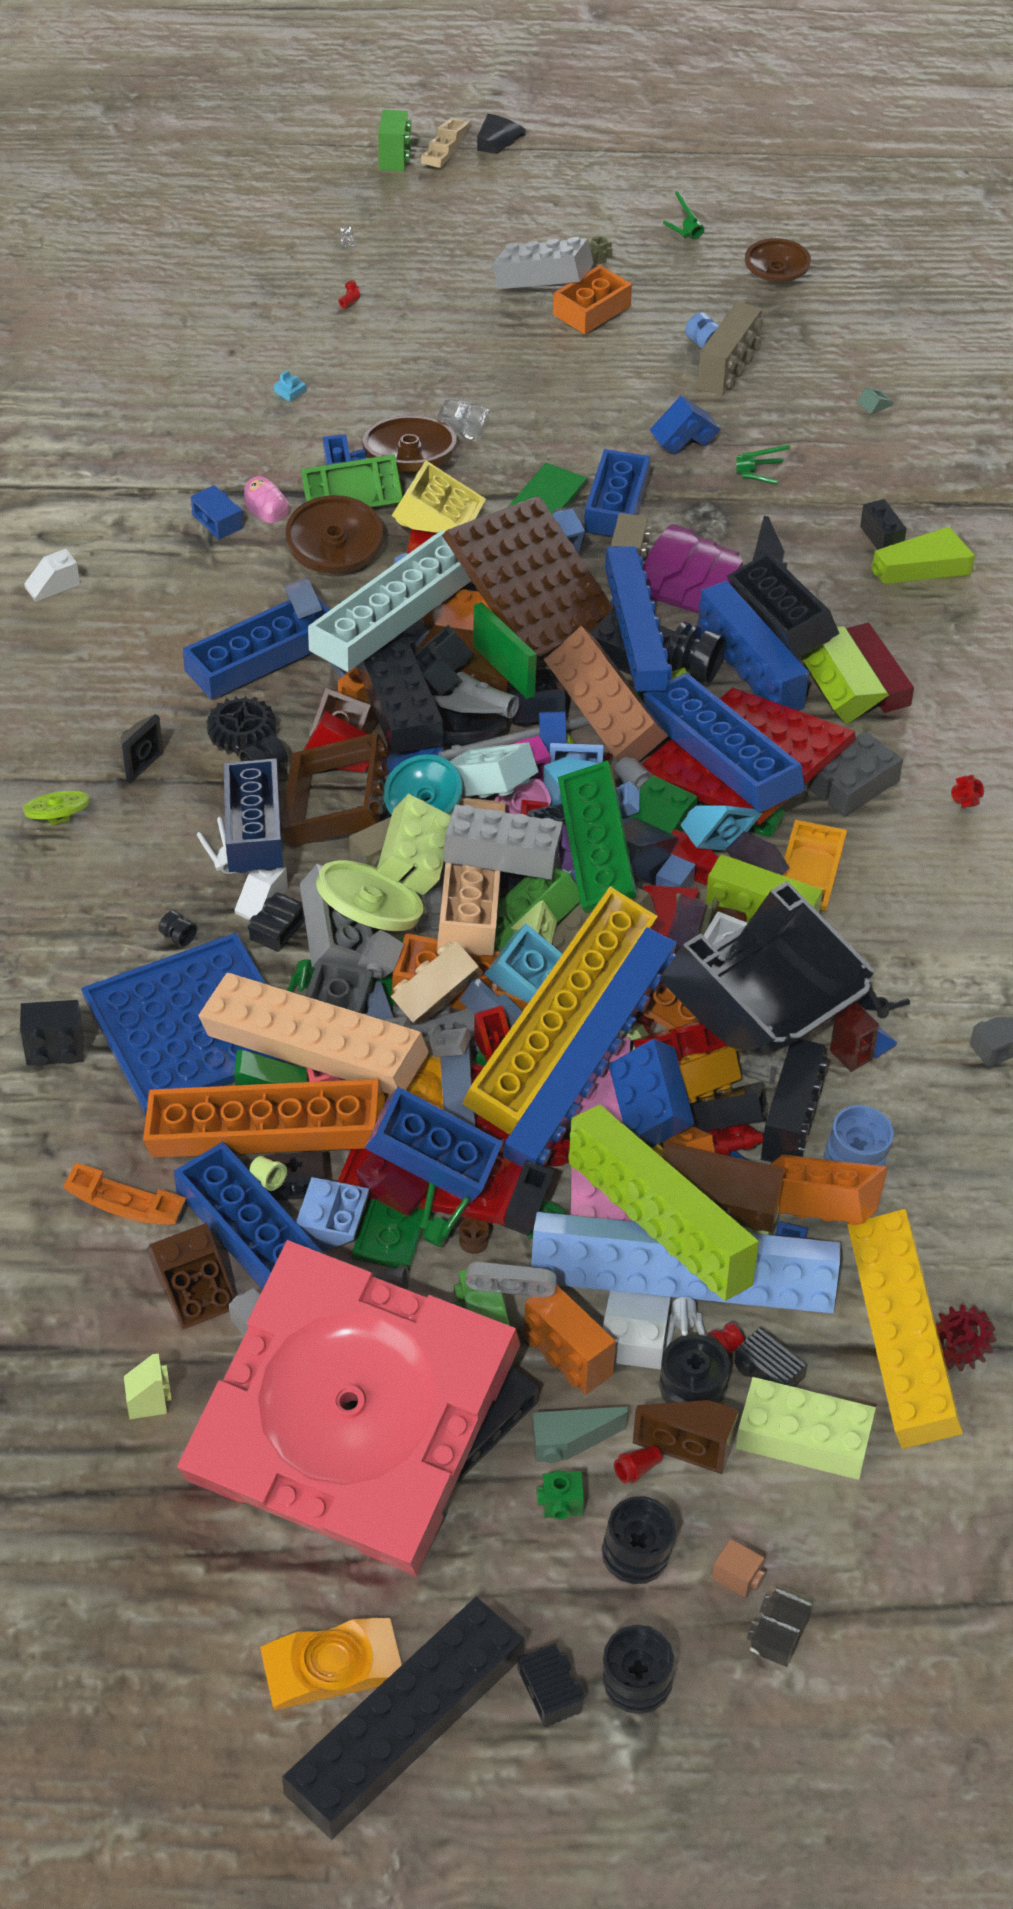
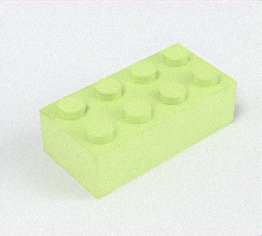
[736,1377,876,1480]

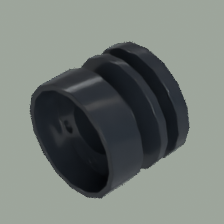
[667,622,726,685]
[601,1496,676,1584]
[603,1624,674,1714]

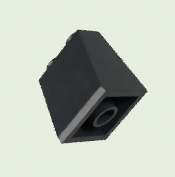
[622,817,679,885]

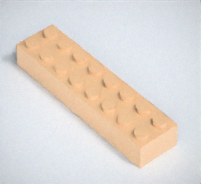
[437,798,506,956]
[198,972,429,1094]

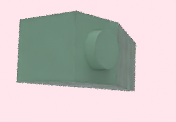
[532,1407,628,1463]

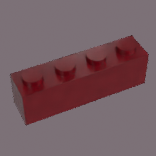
[846,622,914,713]

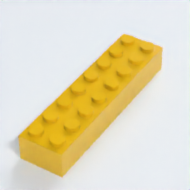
[847,1209,963,1449]

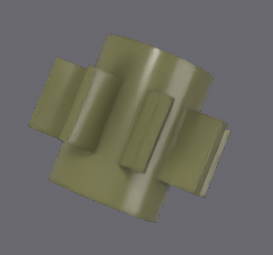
[589,236,612,264]

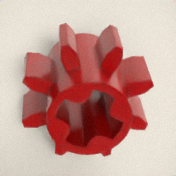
[951,775,984,808]

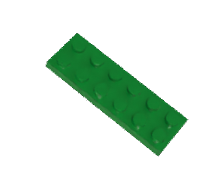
[557,760,637,913]

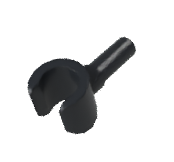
[877,997,910,1019]

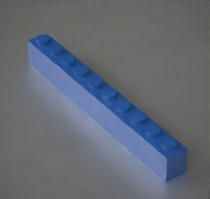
[503,927,677,1167]

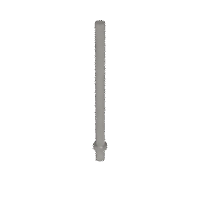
[438,716,590,760]

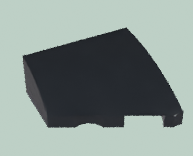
[477,113,526,154]

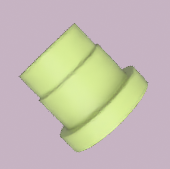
[250,1156,287,1191]

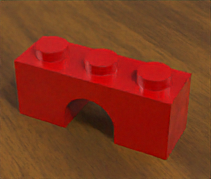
[633,1020,727,1061]

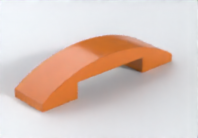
[64,1162,186,1225]

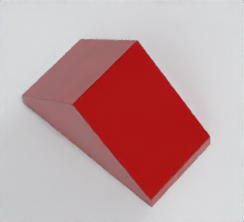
[474,1005,509,1063]

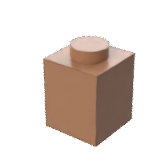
[712,1539,766,1598]

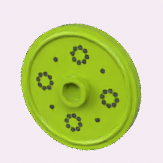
[23,791,90,826]

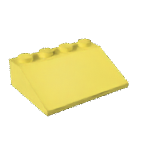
[392,460,486,533]

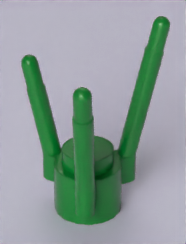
[663,191,704,239]
[736,445,790,485]
[287,959,315,992]
[418,1182,470,1248]

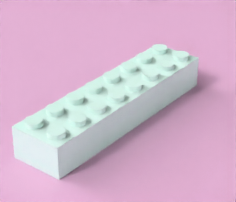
[308,530,472,672]

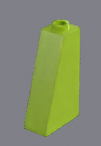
[871,526,975,584]

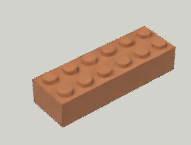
[544,626,668,762]

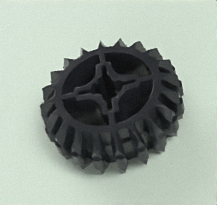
[207,695,277,757]

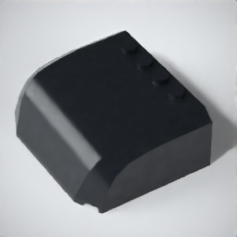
[660,881,875,1056]

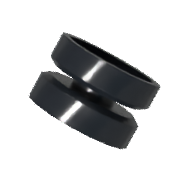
[659,1334,730,1403]

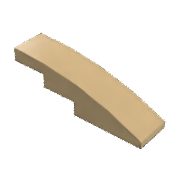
[421,118,470,168]

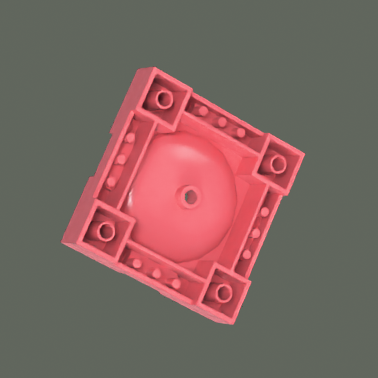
[177,1240,520,1576]

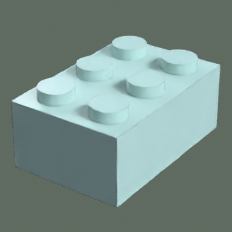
[450,742,538,798]

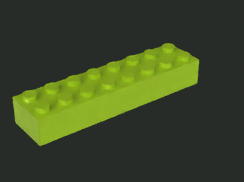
[569,1104,759,1301]

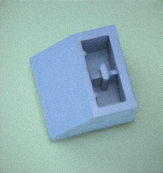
[296,1177,369,1251]

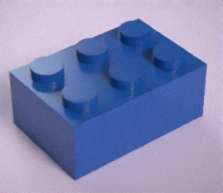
[608,1039,694,1148]

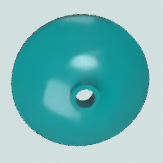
[383,754,463,815]

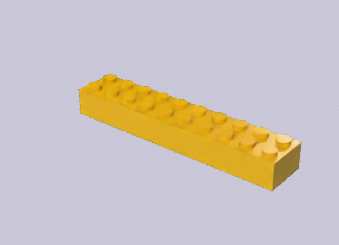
[462,887,658,1135]

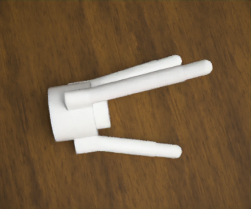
[197,817,235,874]
[660,1297,707,1369]

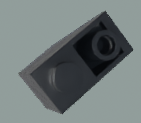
[501,1160,554,1236]

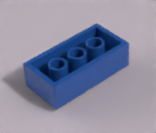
[584,449,651,536]
[365,1087,503,1204]

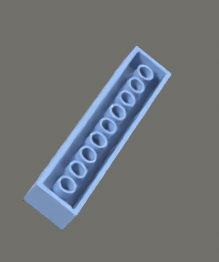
[531,1212,840,1313]

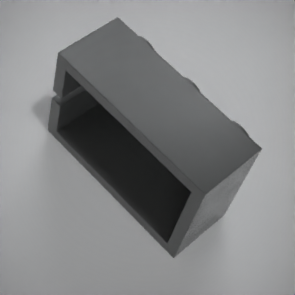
[808,731,903,817]

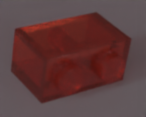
[829,1003,879,1072]

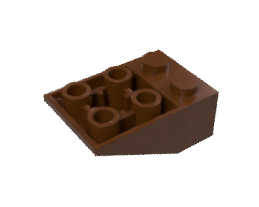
[147,1223,235,1330]

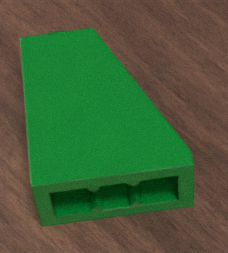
[234,1050,308,1086]

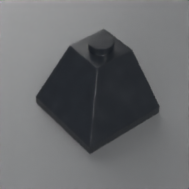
[121,714,163,783]

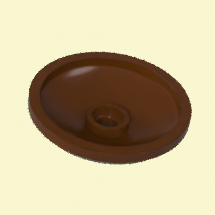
[745,238,811,283]

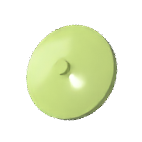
[316,860,423,931]

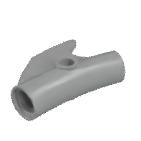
[432,672,519,718]

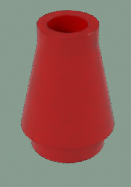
[614,1445,662,1483]

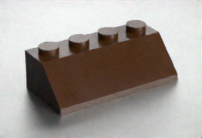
[662,1142,784,1233]

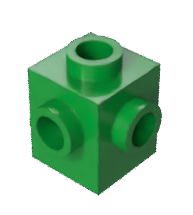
[536,1470,584,1520]

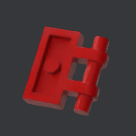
[704,1124,764,1156]

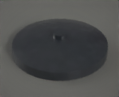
[429,688,508,744]

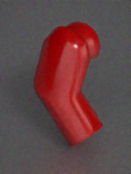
[338,280,360,309]

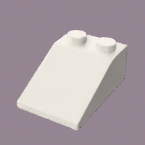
[603,1291,671,1370]

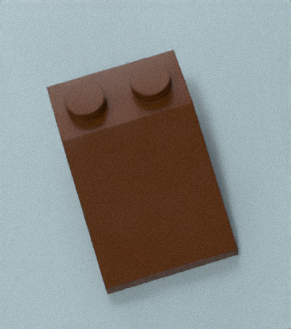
[633,1400,739,1474]

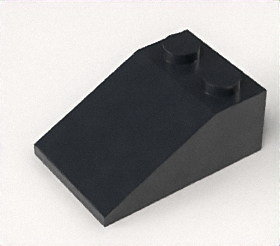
[508,669,565,726]

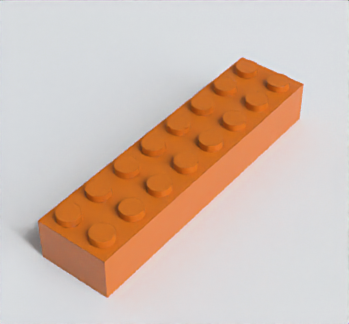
[143,1079,385,1158]

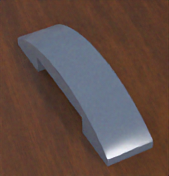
[283,577,322,619]
[441,1043,476,1128]

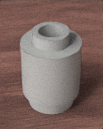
[615,757,652,789]

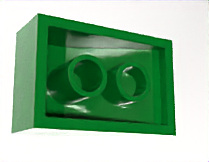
[622,775,698,834]

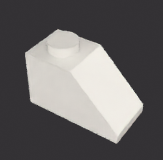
[24,549,80,602]
[235,867,288,920]

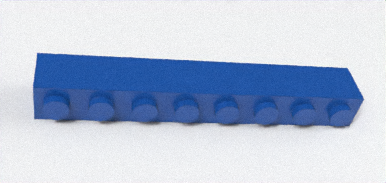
[604,546,672,691]

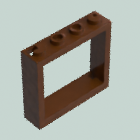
[281,732,390,847]

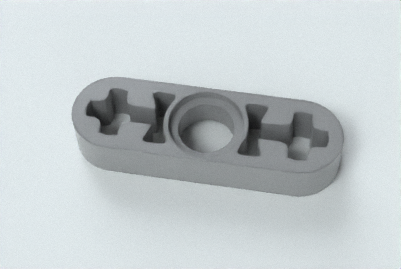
[465,1262,557,1297]

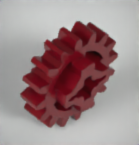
[936,1304,997,1371]

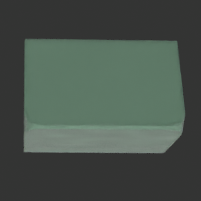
[858,387,893,414]

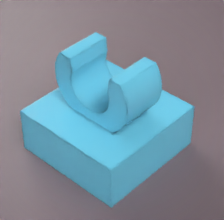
[274,370,306,402]

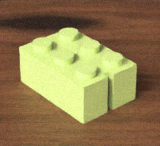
[376,794,451,895]

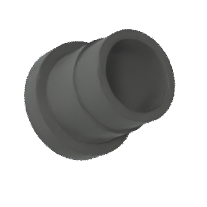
[376,1265,409,1290]

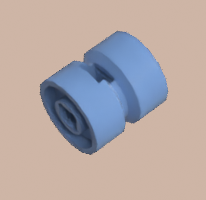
[685,312,719,349]

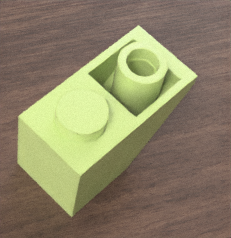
[124,1353,172,1419]

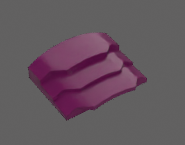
[642,524,743,614]

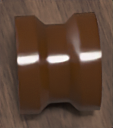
[459,1217,489,1254]

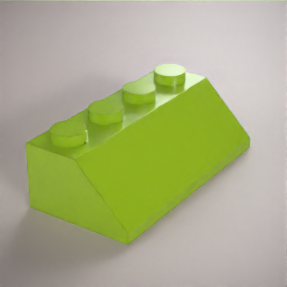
[801,626,888,725]

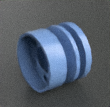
[824,1105,894,1166]

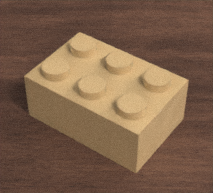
[391,941,483,1025]

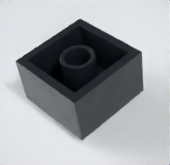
[20,1000,84,1066]

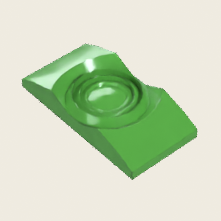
[300,454,402,508]

